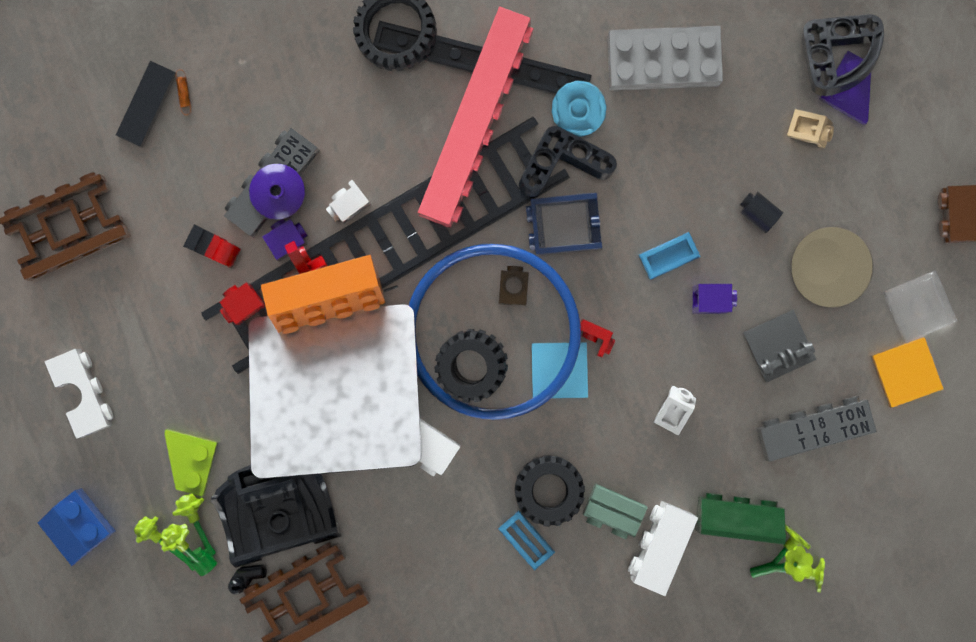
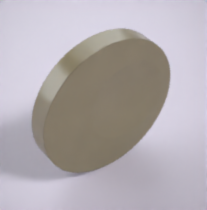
[791,227,874,307]

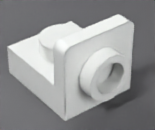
[654,386,696,435]

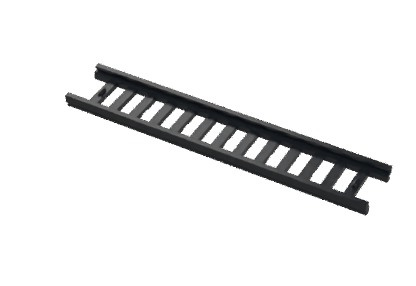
[201,117,570,374]

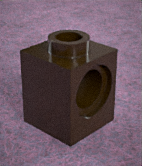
[499,266,529,306]

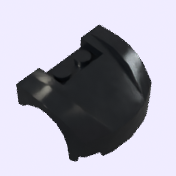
[211,465,341,568]

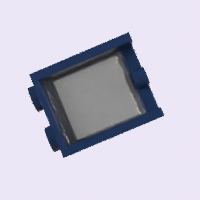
[526,193,602,256]

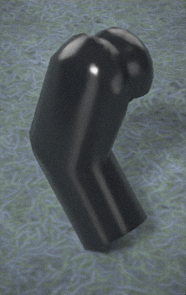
[228,564,267,595]

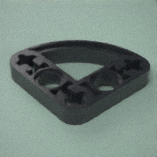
[802,14,884,96]

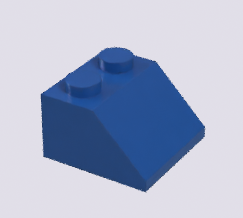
[38,488,116,566]

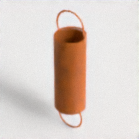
[176,70,191,115]

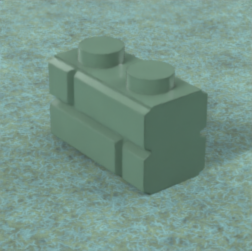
[582,483,648,539]

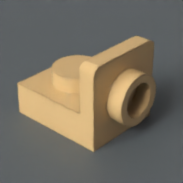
[787,109,834,148]

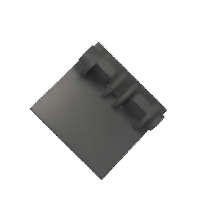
[743,310,817,383]

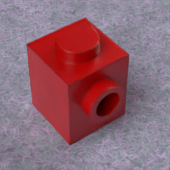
[219,282,265,325]

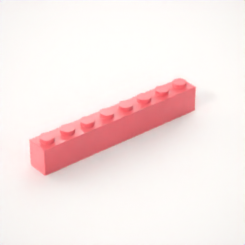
[418,6,534,228]

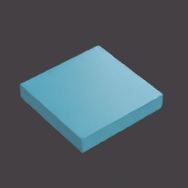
[531,342,588,398]

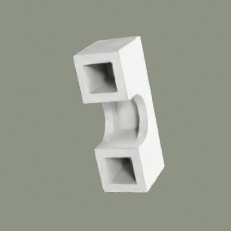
[45,349,113,439]

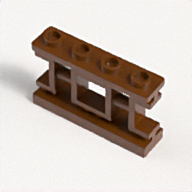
[0,172,131,281]
[239,542,371,642]

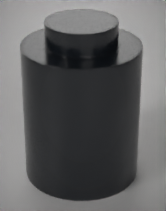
[740,192,784,233]

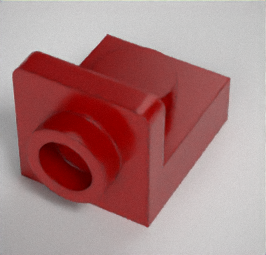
[285,241,327,274]
[580,319,615,358]

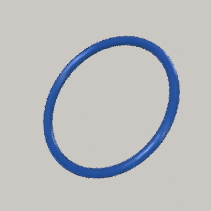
[408,244,581,420]

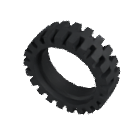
[353,0,437,71]

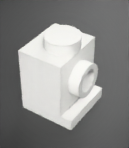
[326,180,370,224]

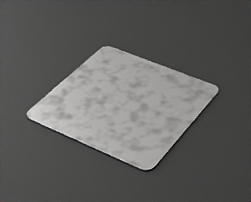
[248,305,421,479]

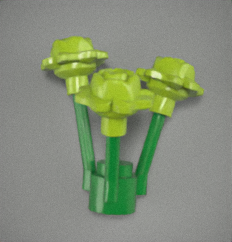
[134,494,217,577]

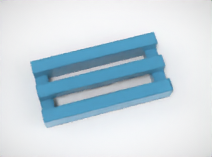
[498,510,555,571]

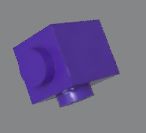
[262,219,308,262]

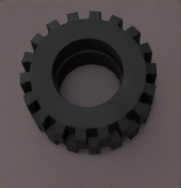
[434,329,508,403]
[515,455,585,527]

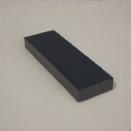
[116,61,177,148]

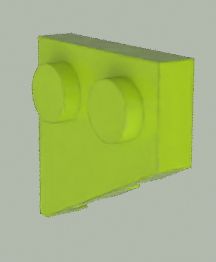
[164,429,218,497]

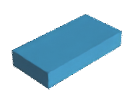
[638,232,701,280]

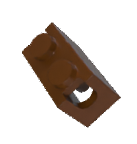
[938,185,976,243]

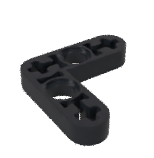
[519,126,617,197]

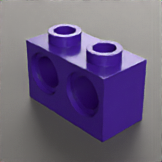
[692,284,737,314]

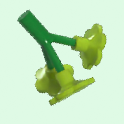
[750,525,825,593]

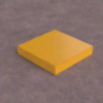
[871,337,943,408]

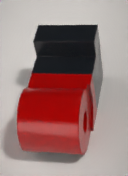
[183,224,241,268]

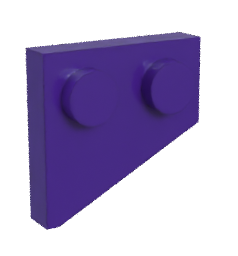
[819,51,871,125]

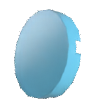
[552,81,607,137]

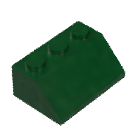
[695,493,786,545]

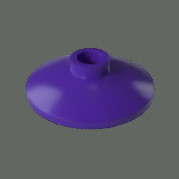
[249,164,305,220]

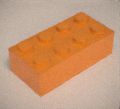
[261,255,386,334]

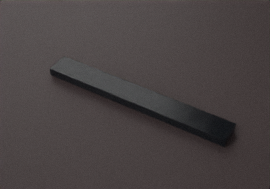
[373,20,592,95]

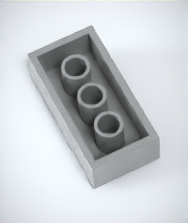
[607,26,723,91]

